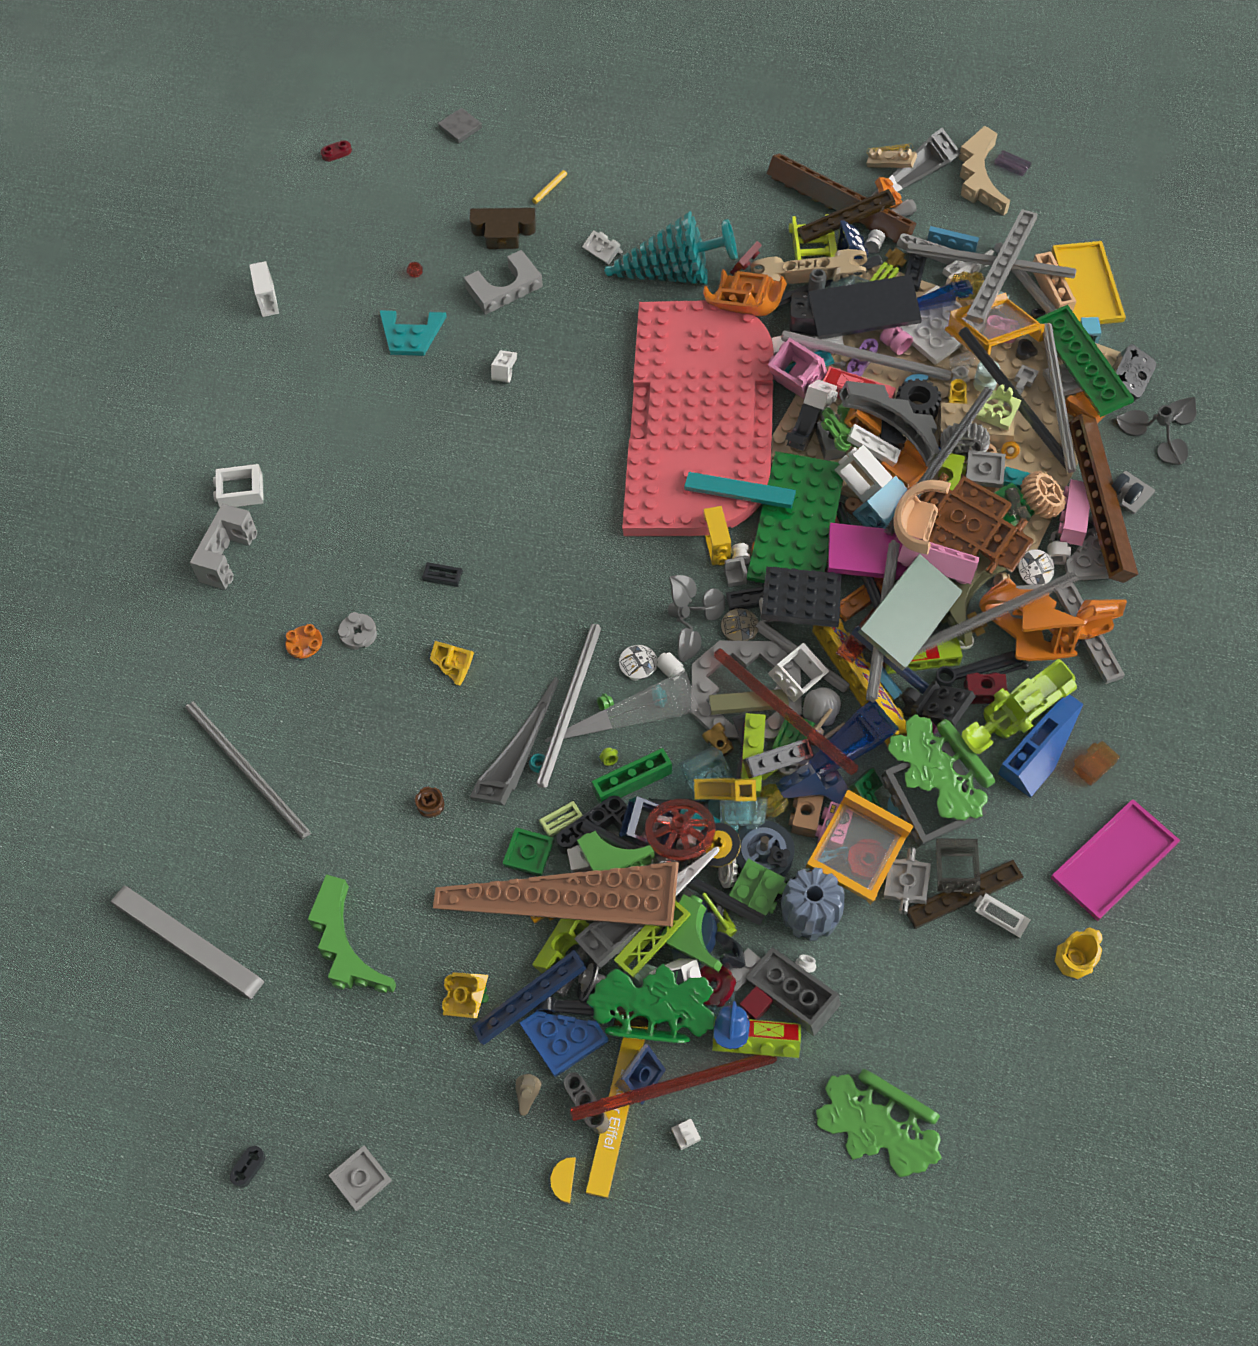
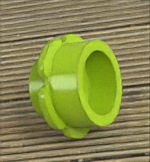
[599,748,618,766]

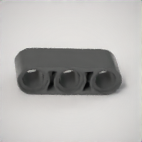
[564,1072,610,1134]

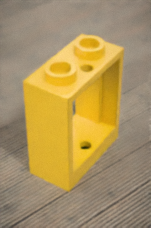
[703,506,731,565]

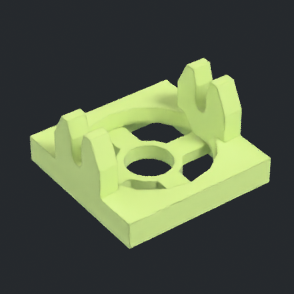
[975,385,1021,430]

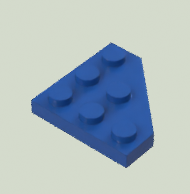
[520,1011,609,1077]

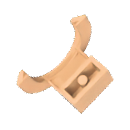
[894,480,951,555]

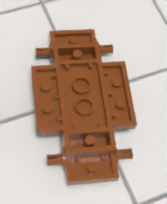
[919,473,1034,575]

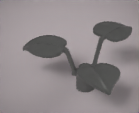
[1116,397,1197,465]
[668,575,725,662]

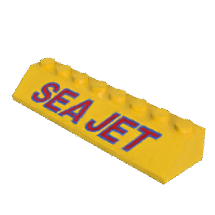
[812,618,907,746]

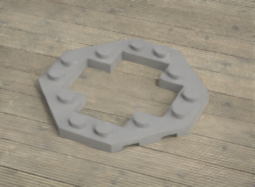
[691,641,802,741]

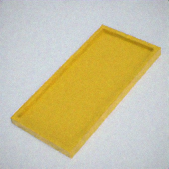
[1052,241,1126,324]

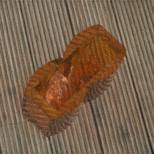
[1073,741,1120,786]

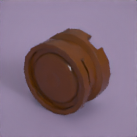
[415,786,445,818]

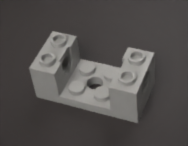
[190,503,257,590]

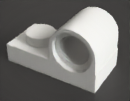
[491,350,517,383]

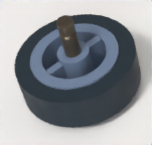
[736,820,795,877]

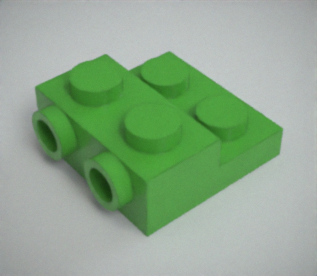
[729,858,786,916]

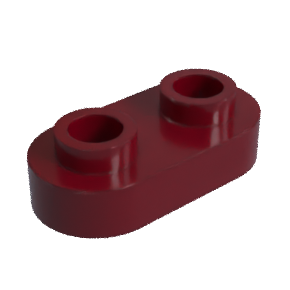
[321,140,352,162]

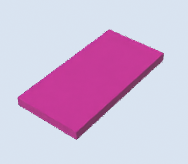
[828,523,908,580]
[1051,799,1180,921]

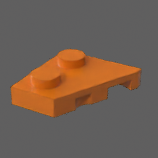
[875,177,902,208]

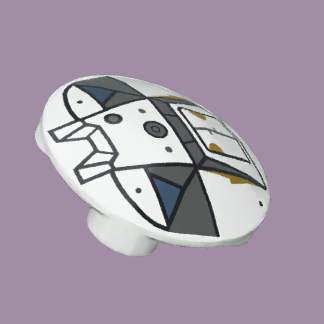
[1017,550,1054,585]
[619,645,657,681]

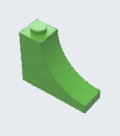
[577,831,656,871]
[661,895,723,972]

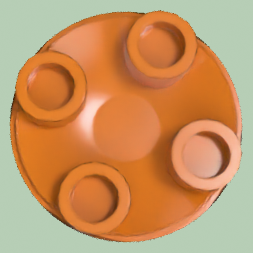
[285,624,323,659]

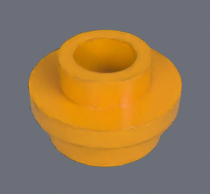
[1001,441,1020,459]

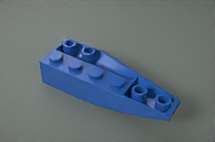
[998,694,1083,798]

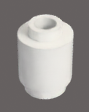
[657,652,685,680]

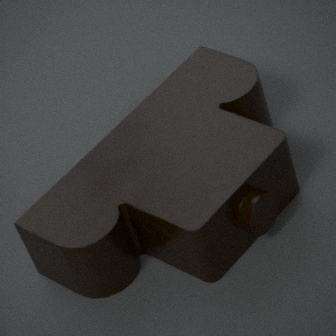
[470,208,536,249]

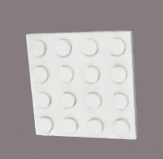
[901,285,986,365]

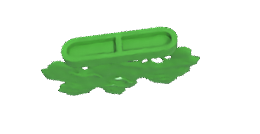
[888,714,995,821]
[816,1069,942,1177]

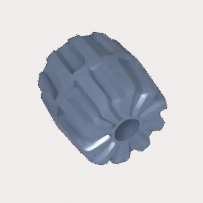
[781,867,844,941]

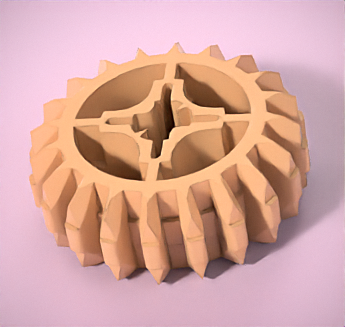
[1020,471,1066,519]

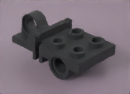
[901,680,975,726]

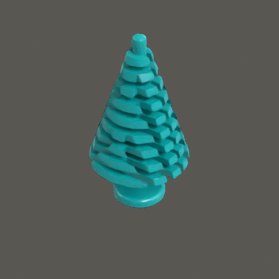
[605,211,738,285]

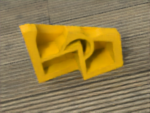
[430,641,474,686]

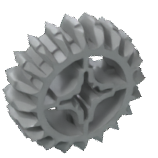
[940,422,990,459]

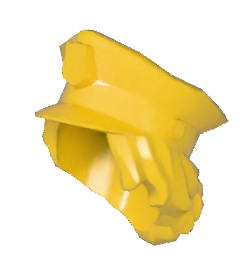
[1055,928,1102,979]

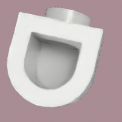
[1047,541,1071,565]

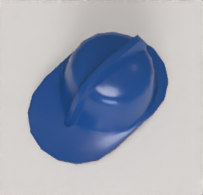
[714,1001,750,1049]

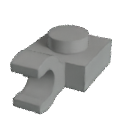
[1014,365,1039,395]

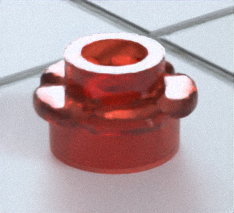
[407,262,423,277]

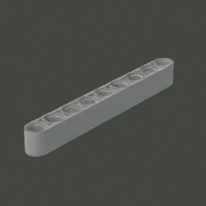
[110,885,265,1000]

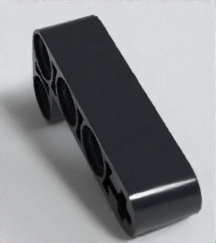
[557,795,627,854]

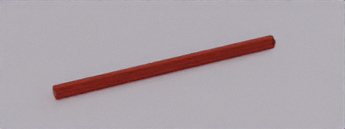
[714,648,858,775]
[570,1055,777,1121]

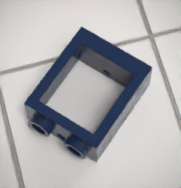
[619,796,680,854]

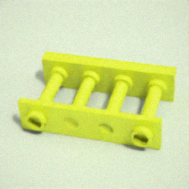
[789,214,837,260]

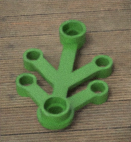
[821,403,858,452]

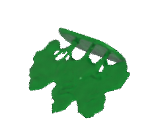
[587,963,715,1043]

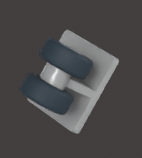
[1112,471,1155,514]

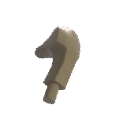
[516,1074,542,1116]

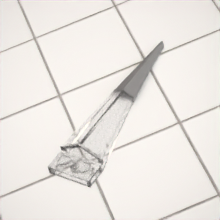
[545,672,699,742]

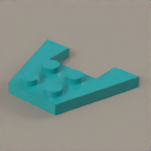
[379,310,447,356]

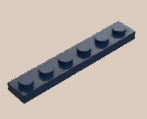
[472,950,586,1045]

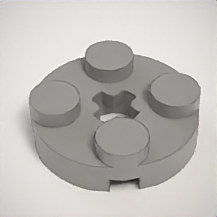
[338,612,377,650]

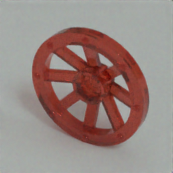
[645,799,715,860]

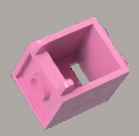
[768,337,827,399]

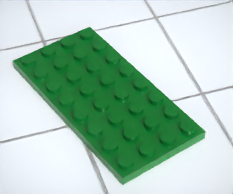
[747,451,843,583]

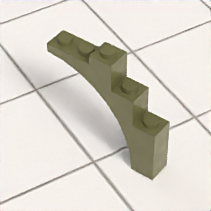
[941,551,1006,647]

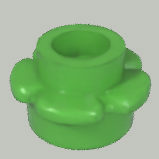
[597,693,614,712]

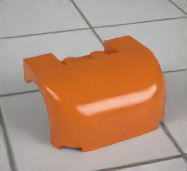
[703,269,787,317]

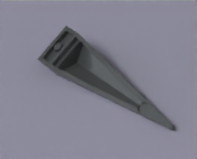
[470,677,559,806]

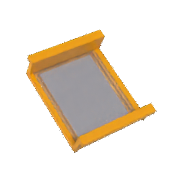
[945,292,1045,355]
[805,790,913,905]

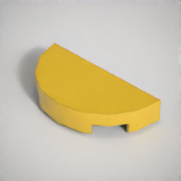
[550,1157,576,1204]

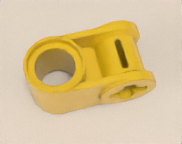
[947,379,967,404]

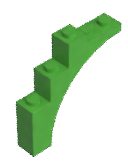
[308,874,396,993]

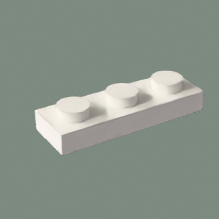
[847,424,901,467]

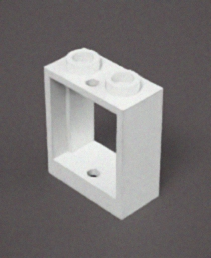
[250,261,279,317]
[835,445,893,503]
[213,464,263,507]
[768,643,829,702]

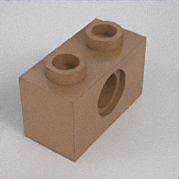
[789,795,824,838]

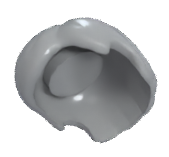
[803,687,841,726]

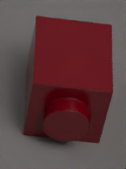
[739,986,773,1020]

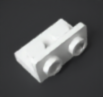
[582,230,623,265]

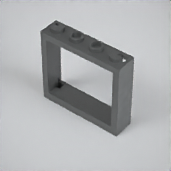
[881,742,987,847]

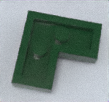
[849,768,883,821]

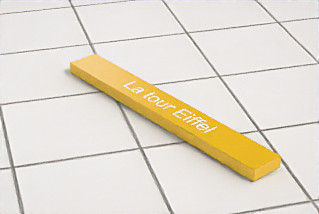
[586,1026,648,1199]

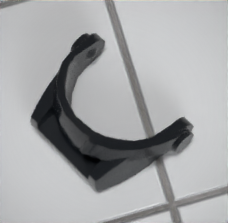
[715,931,746,970]

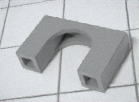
[464,250,543,315]

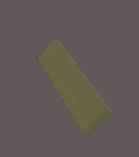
[709,689,789,715]

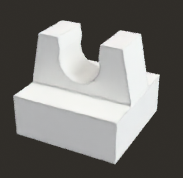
[671,1119,701,1150]

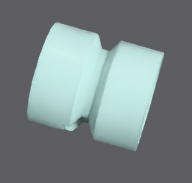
[973,361,1000,392]

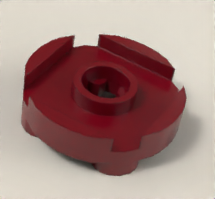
[700,965,736,1007]

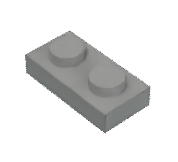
[730,948,761,994]

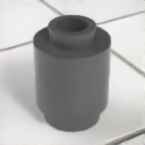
[808,269,826,291]

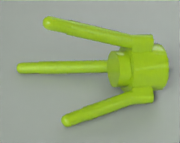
[702,893,737,937]

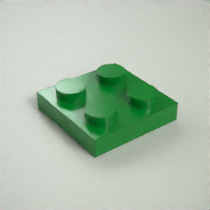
[503,827,554,876]

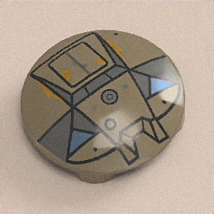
[721,609,758,641]

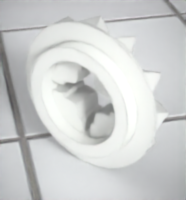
[718,858,738,888]

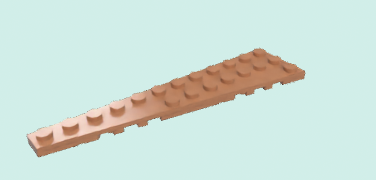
[433,862,679,927]

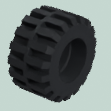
[896,378,941,420]

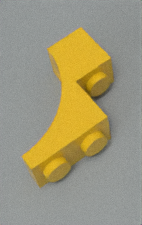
[694,778,756,801]

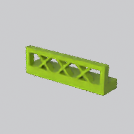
[614,900,691,978]

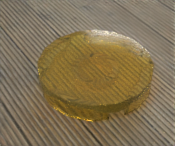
[750,784,788,820]

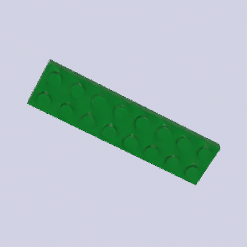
[1036,304,1134,417]

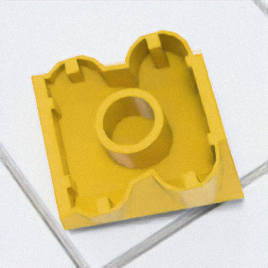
[442,972,488,1018]

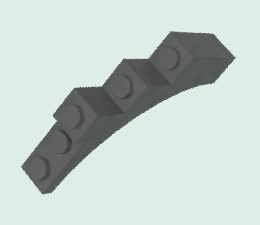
[839,381,940,467]

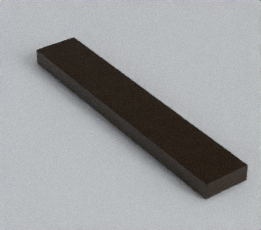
[797,189,896,244]
[906,860,1024,929]

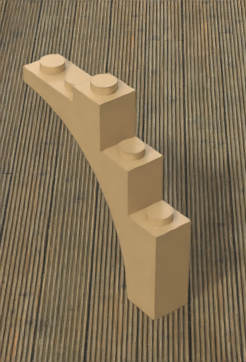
[959,126,1010,216]

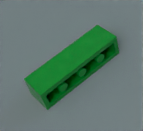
[592,748,672,804]

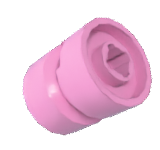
[880,327,913,355]

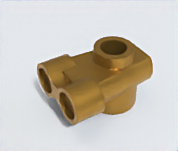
[702,722,734,757]

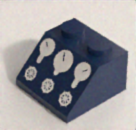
[837,220,869,259]

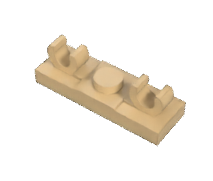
[866,148,917,168]

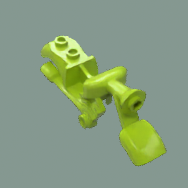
[962,659,1077,754]

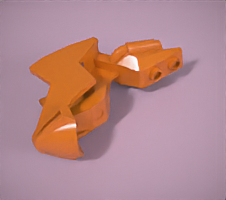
[979,578,1127,661]

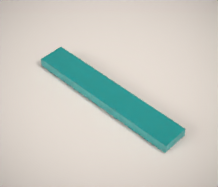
[684,472,796,509]

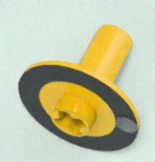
[696,823,741,867]

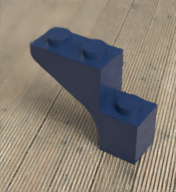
[775,763,849,804]

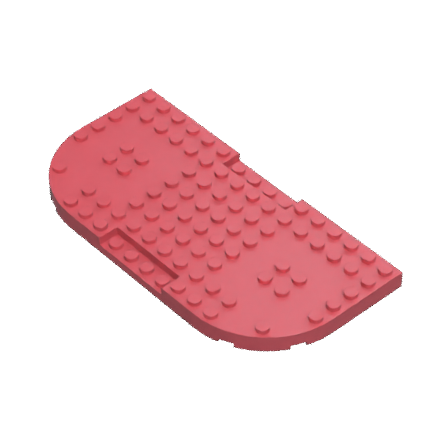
[622,300,774,536]

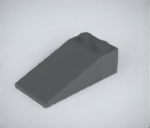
[745,947,841,1036]

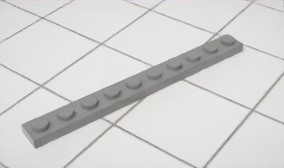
[966,209,1038,324]

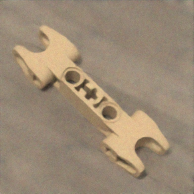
[750,249,867,285]

